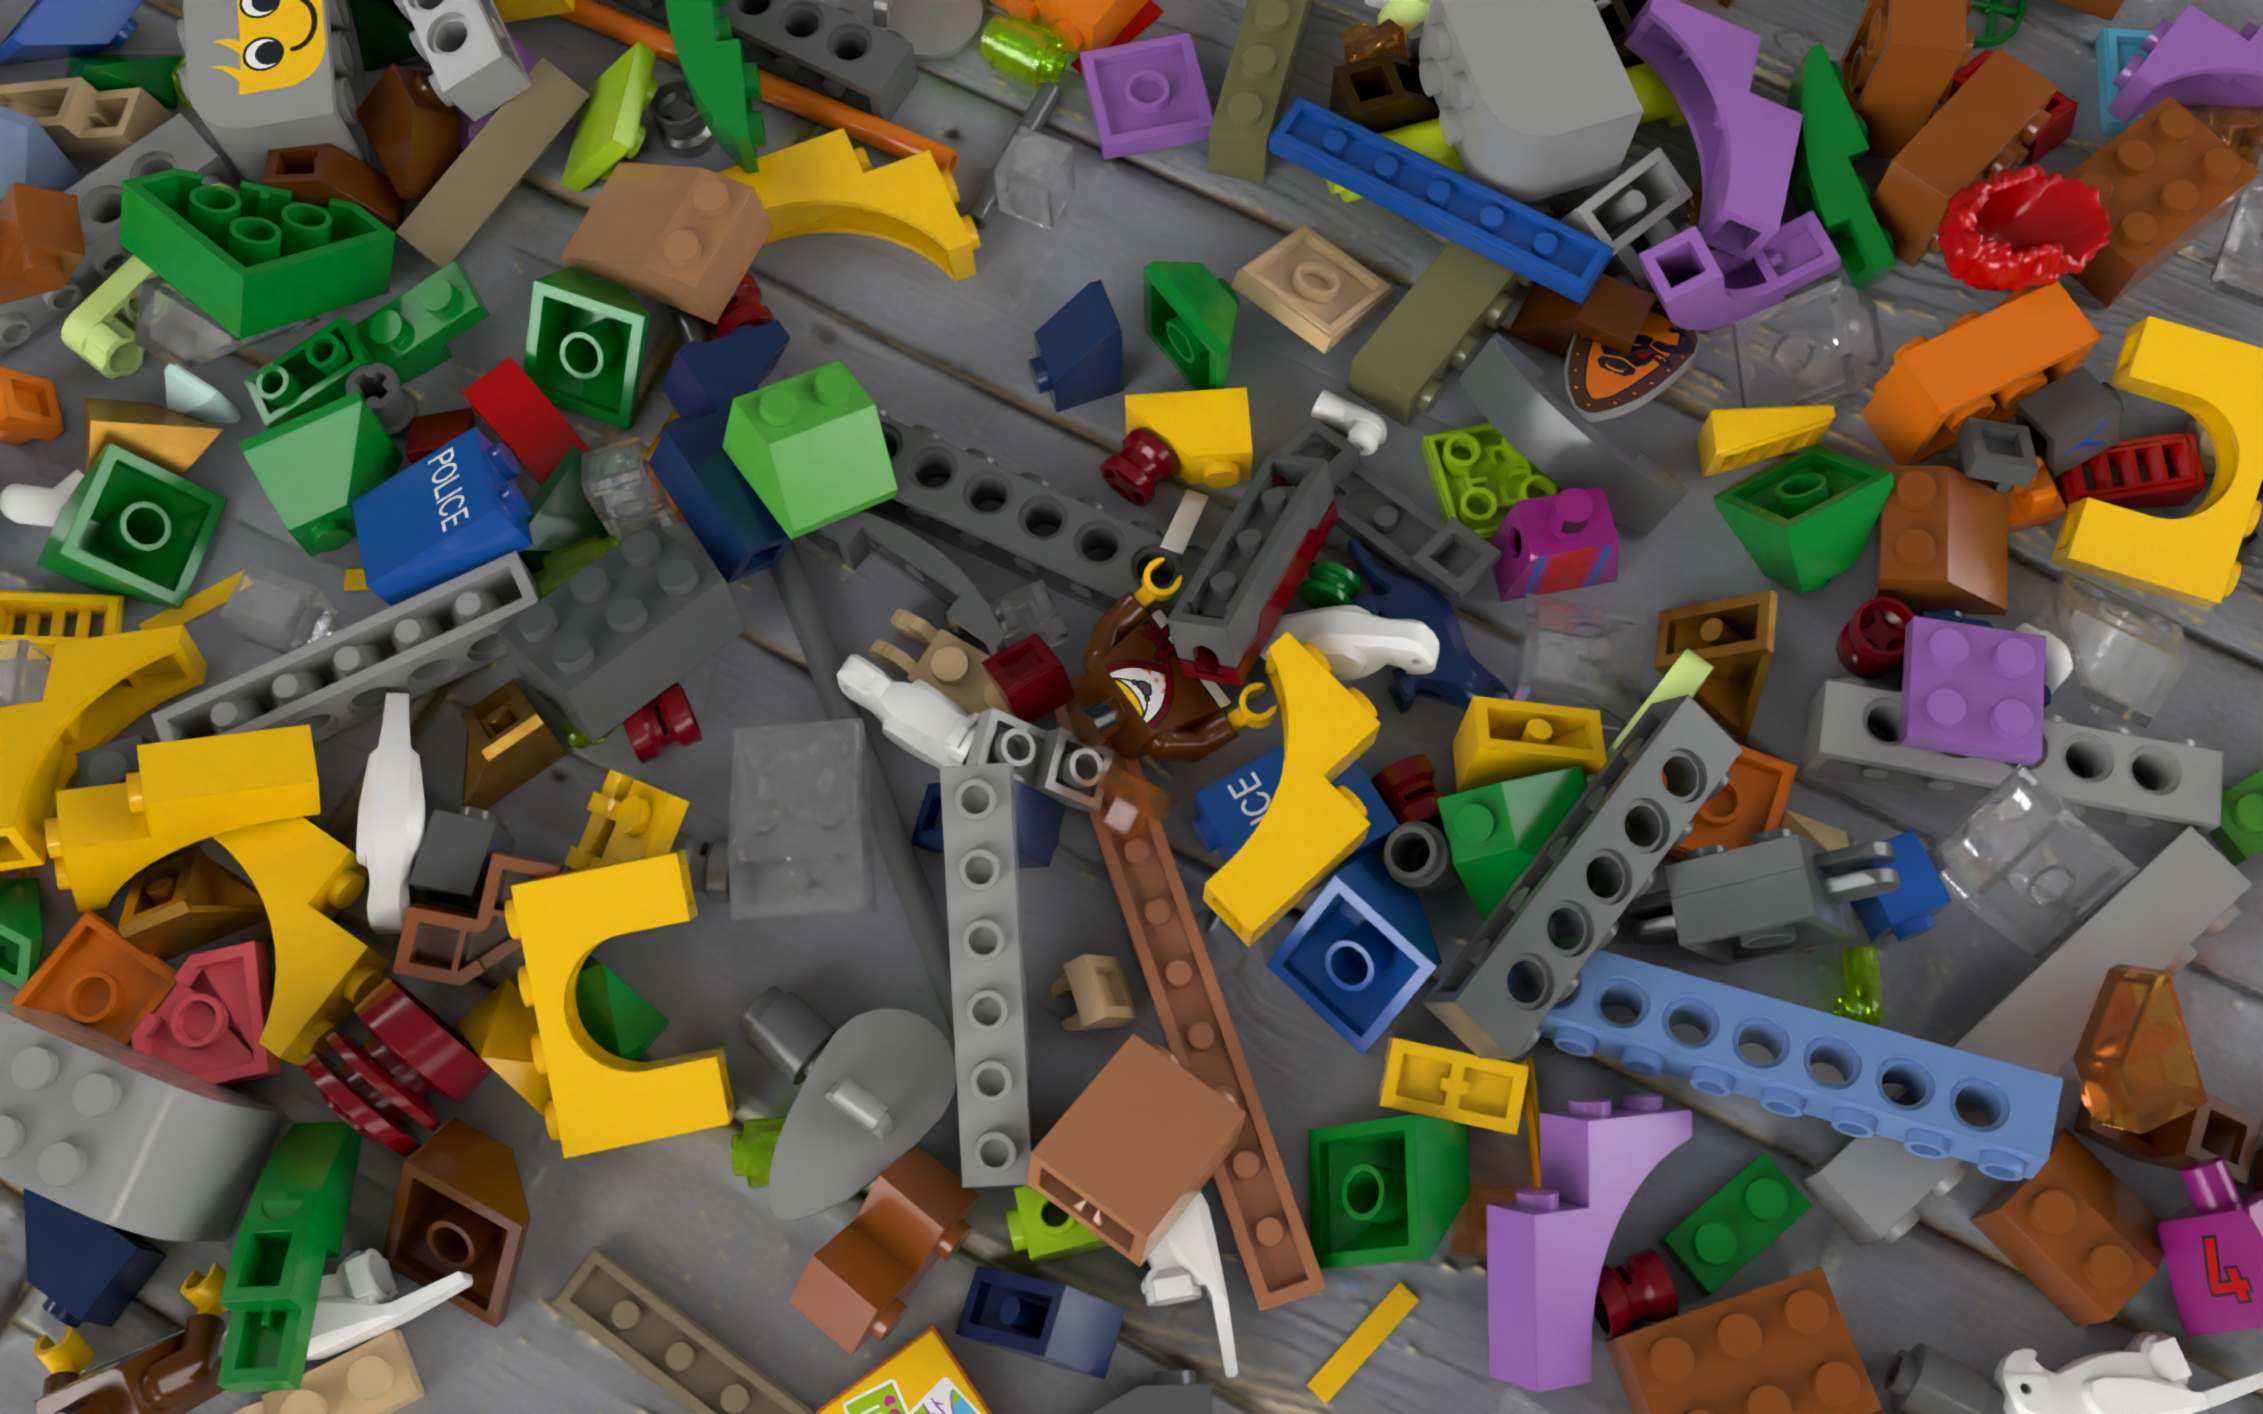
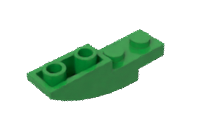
[665,0,767,174]
[1787,43,1897,292]
[244,260,490,429]
[217,1121,363,1393]

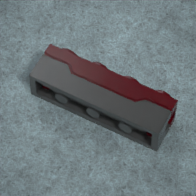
[1167,452,1338,686]

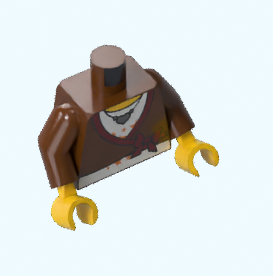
[1071,557,1278,763]
[33,1262,228,1414]

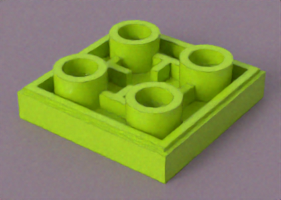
[561,41,658,193]
[1421,422,1564,542]

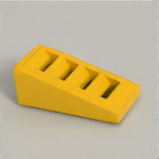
[1696,404,1836,477]
[0,590,126,664]

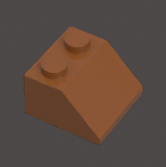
[1873,465,2008,616]
[1970,1127,2164,1327]

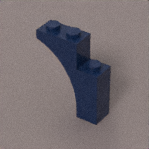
[648,320,793,584]

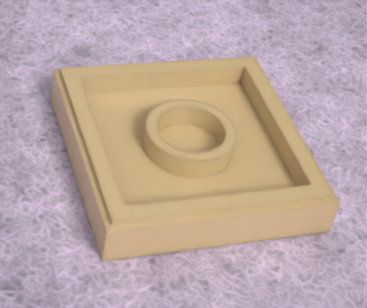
[1231,224,1395,354]

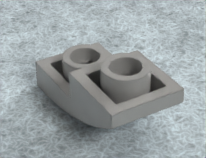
[966,707,1115,812]

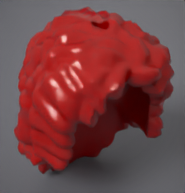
[1937,164,2112,292]

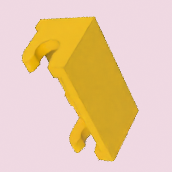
[1378,1037,1530,1135]

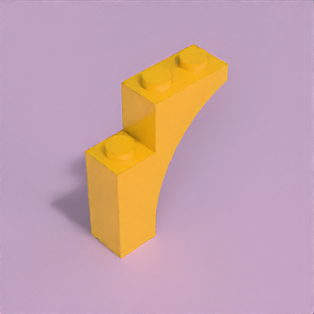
[716,128,981,282]
[0,624,208,871]
[1203,631,1381,948]
[44,724,321,913]
[212,817,391,1070]

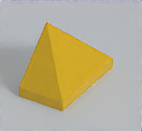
[457,978,553,1118]

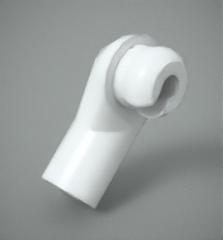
[1311,389,1387,456]
[0,469,84,527]

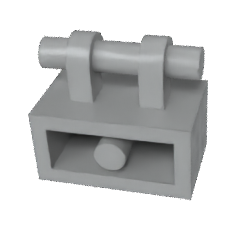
[1559,146,1694,290]

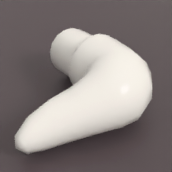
[2015,623,2074,695]

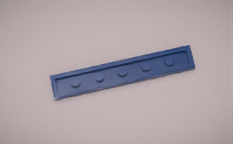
[1269,96,1614,304]

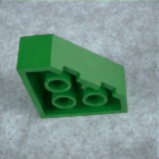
[120,168,396,339]

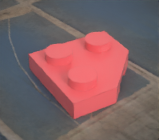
[131,941,281,1087]

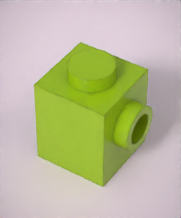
[1005,1185,1110,1266]

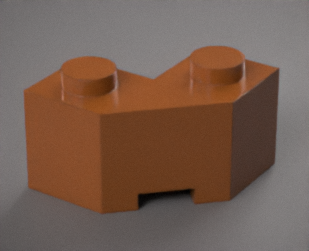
[0,182,85,304]
[392,851,564,986]
[788,1144,980,1355]

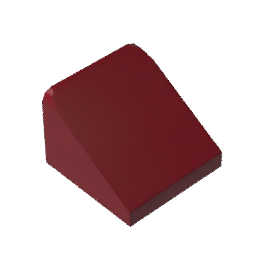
[406,407,476,465]
[981,632,1074,723]

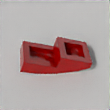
[462,356,595,487]

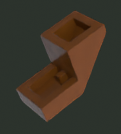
[1510,273,1657,356]
[2073,1066,2263,1185]

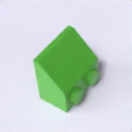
[722,360,898,540]

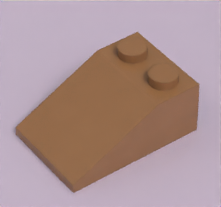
[560,162,773,324]

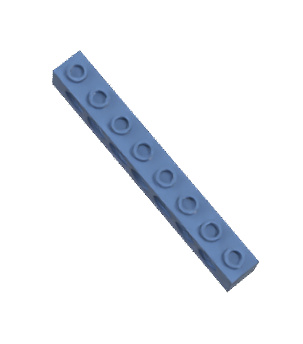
[1507,935,2063,1181]

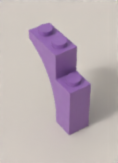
[1624,0,1803,261]
[2106,3,2263,123]
[1487,1091,1692,1393]

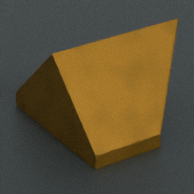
[84,398,224,477]
[1654,589,1778,745]
[460,679,568,810]
[118,844,269,961]

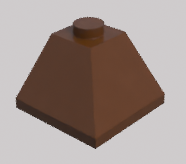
[383,1117,531,1328]

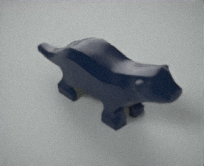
[1347,538,1512,714]

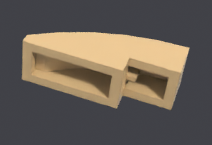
[0,77,174,162]

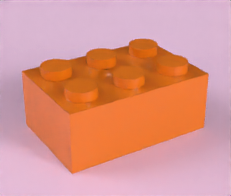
[1862,280,2101,466]

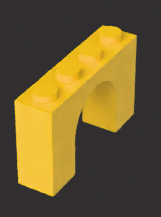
[2049,316,2263,608]
[505,849,737,1159]

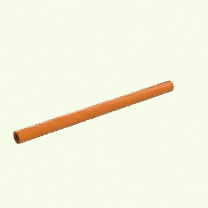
[557,0,959,174]

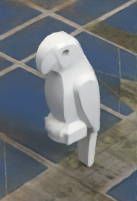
[1260,605,1440,680]
[836,654,980,769]
[356,693,426,934]
[1141,1191,1238,1379]
[217,1248,473,1361]
[1994,1331,2263,1414]

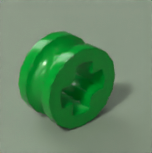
[1299,560,1362,609]

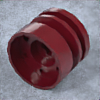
[300,975,493,1158]

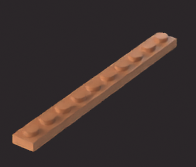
[1052,674,1326,1314]

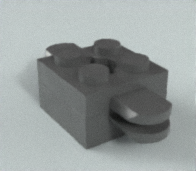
[1627,829,1901,965]

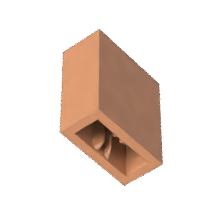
[1027,1033,1247,1267]

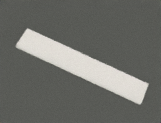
[1160,489,1209,555]

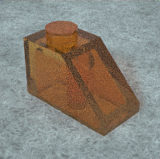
[2073,964,2209,1134]

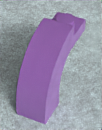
[1639,210,1841,331]

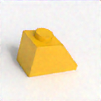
[1125,387,1253,488]
[1452,696,1607,793]

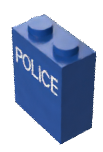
[351,427,533,606]
[1191,744,1400,893]

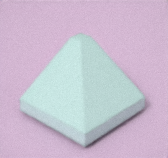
[164,363,242,423]

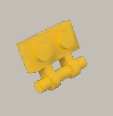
[564,769,690,873]

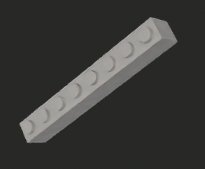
[1800,825,2253,1246]

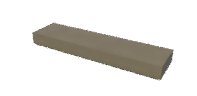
[395,57,590,270]
[550,1245,816,1414]

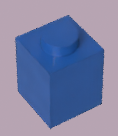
[1852,829,1952,942]

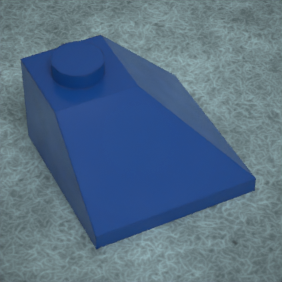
[0,0,142,66]
[1266,851,1442,1056]

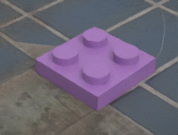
[1080,32,1213,160]
[1899,616,2046,766]

